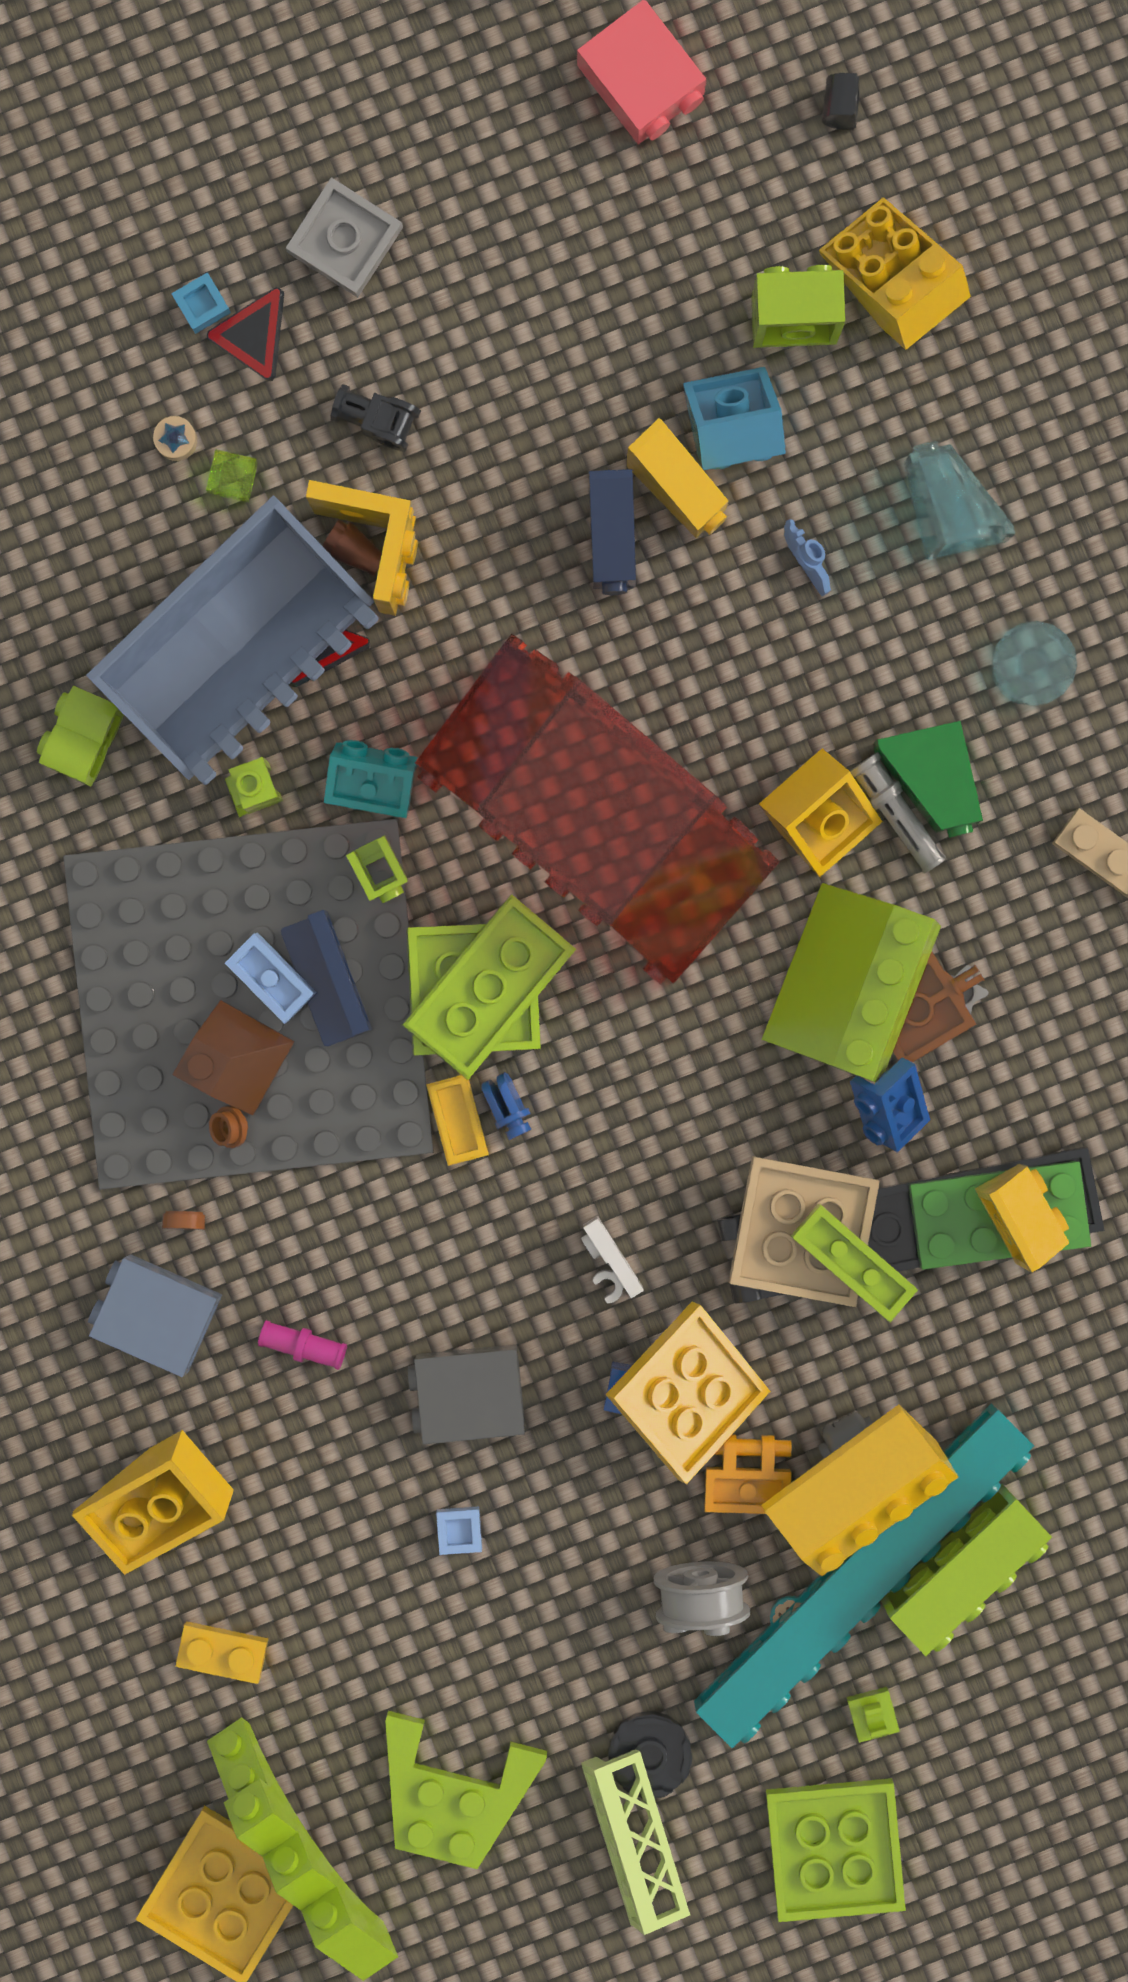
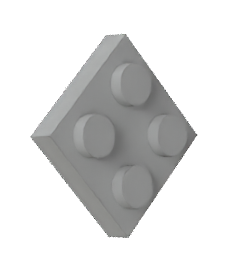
[286,177,403,298]

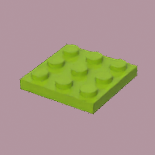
[406,924,541,1055]
[766,1778,906,1922]

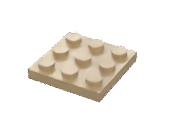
[728,1156,880,1307]

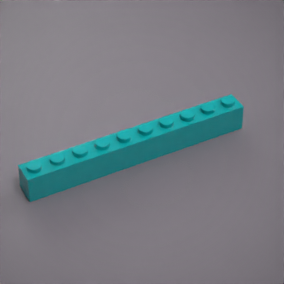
[694,1403,1034,1748]

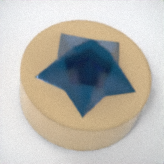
[153,416,197,461]

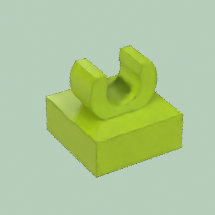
[846,1687,900,1743]

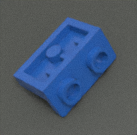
[850,1057,930,1153]

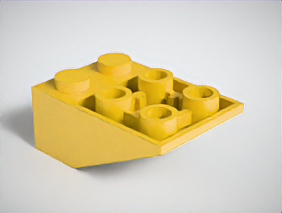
[819,197,971,350]

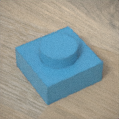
[171,272,231,334]

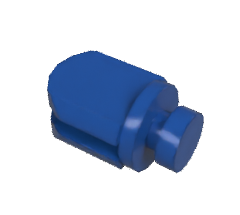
[481,1072,531,1140]

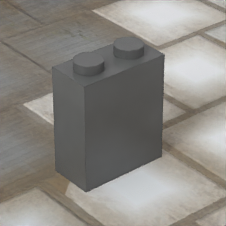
[408,1344,525,1445]

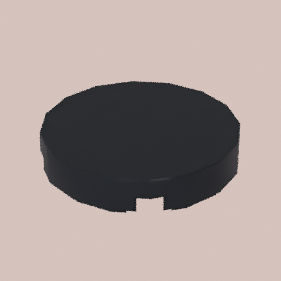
[608,1711,692,1798]

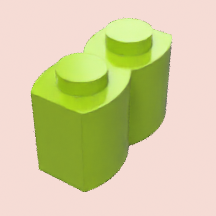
[37,686,124,787]

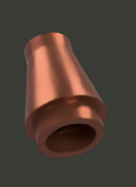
[322,519,382,576]

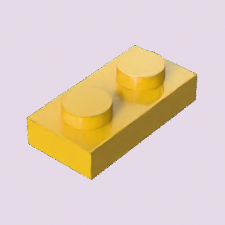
[175,1621,269,1684]

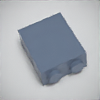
[88,1254,222,1377]

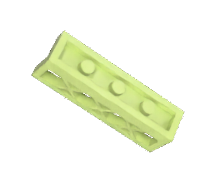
[581,1749,690,1935]

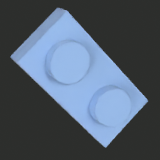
[225,932,317,1024]

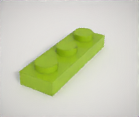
[791,1204,918,1322]

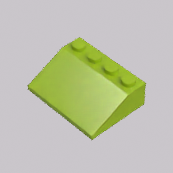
[761,883,941,1083]

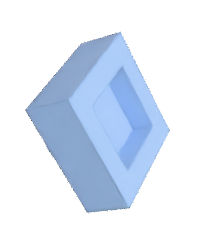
[436,1506,482,1555]

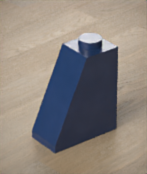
[589,469,636,595]

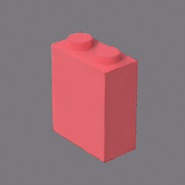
[577,0,706,145]

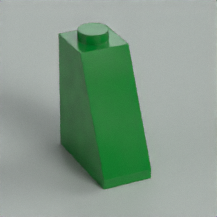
[873,721,983,838]

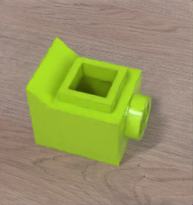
[225,757,283,818]
[346,835,408,903]

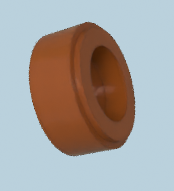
[162,1211,205,1230]

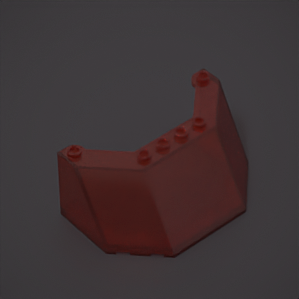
[415,634,780,985]

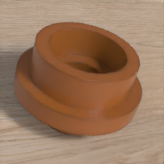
[209,1105,248,1148]

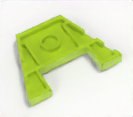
[385,1711,547,1869]

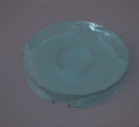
[991,621,1077,706]

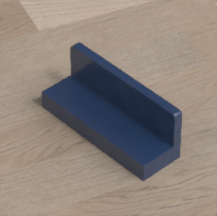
[281,910,373,1046]

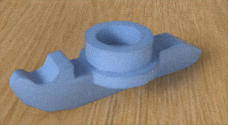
[784,519,831,596]

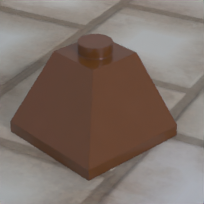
[172,1000,295,1115]

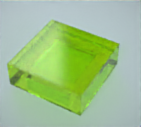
[206,449,258,502]

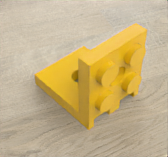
[306,480,418,616]

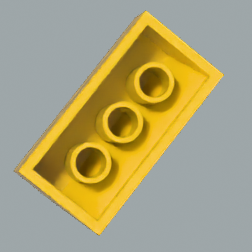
[762,1404,959,1576]

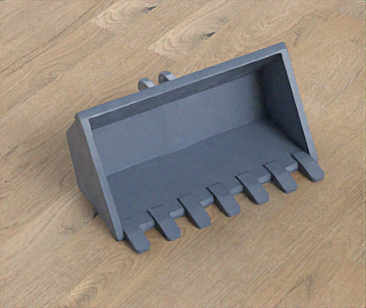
[86,495,379,785]

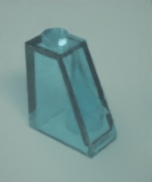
[904,441,1015,560]

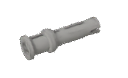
[850,752,946,874]

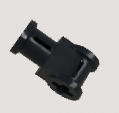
[330,384,421,452]

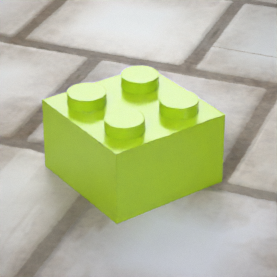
[751,265,845,348]

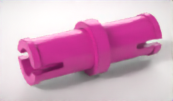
[258,1320,347,1370]

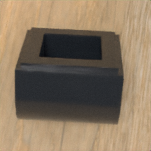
[822,73,860,131]

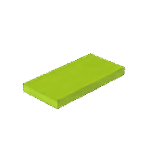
[402,894,576,1080]

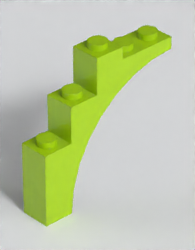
[207,1717,398,1981]

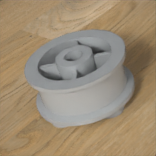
[654,1561,750,1636]

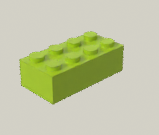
[880,1484,1052,1656]

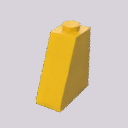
[626,418,729,538]

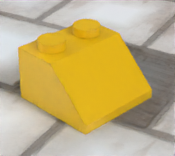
[759,748,883,877]
[975,1164,1069,1272]

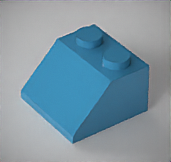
[683,367,786,470]

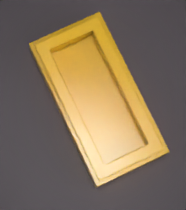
[426,1075,489,1166]

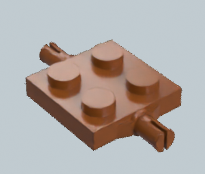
[893,952,985,1062]

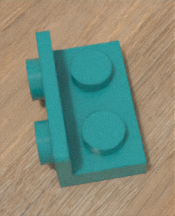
[324,740,419,818]

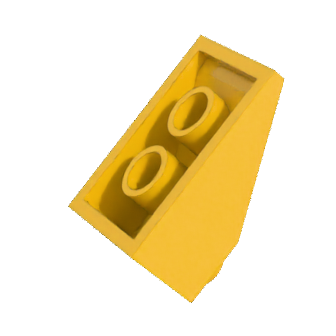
[72,1430,234,1575]

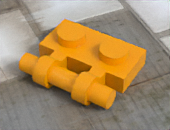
[704,1434,792,1514]

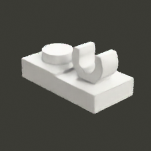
[581,1215,644,1303]

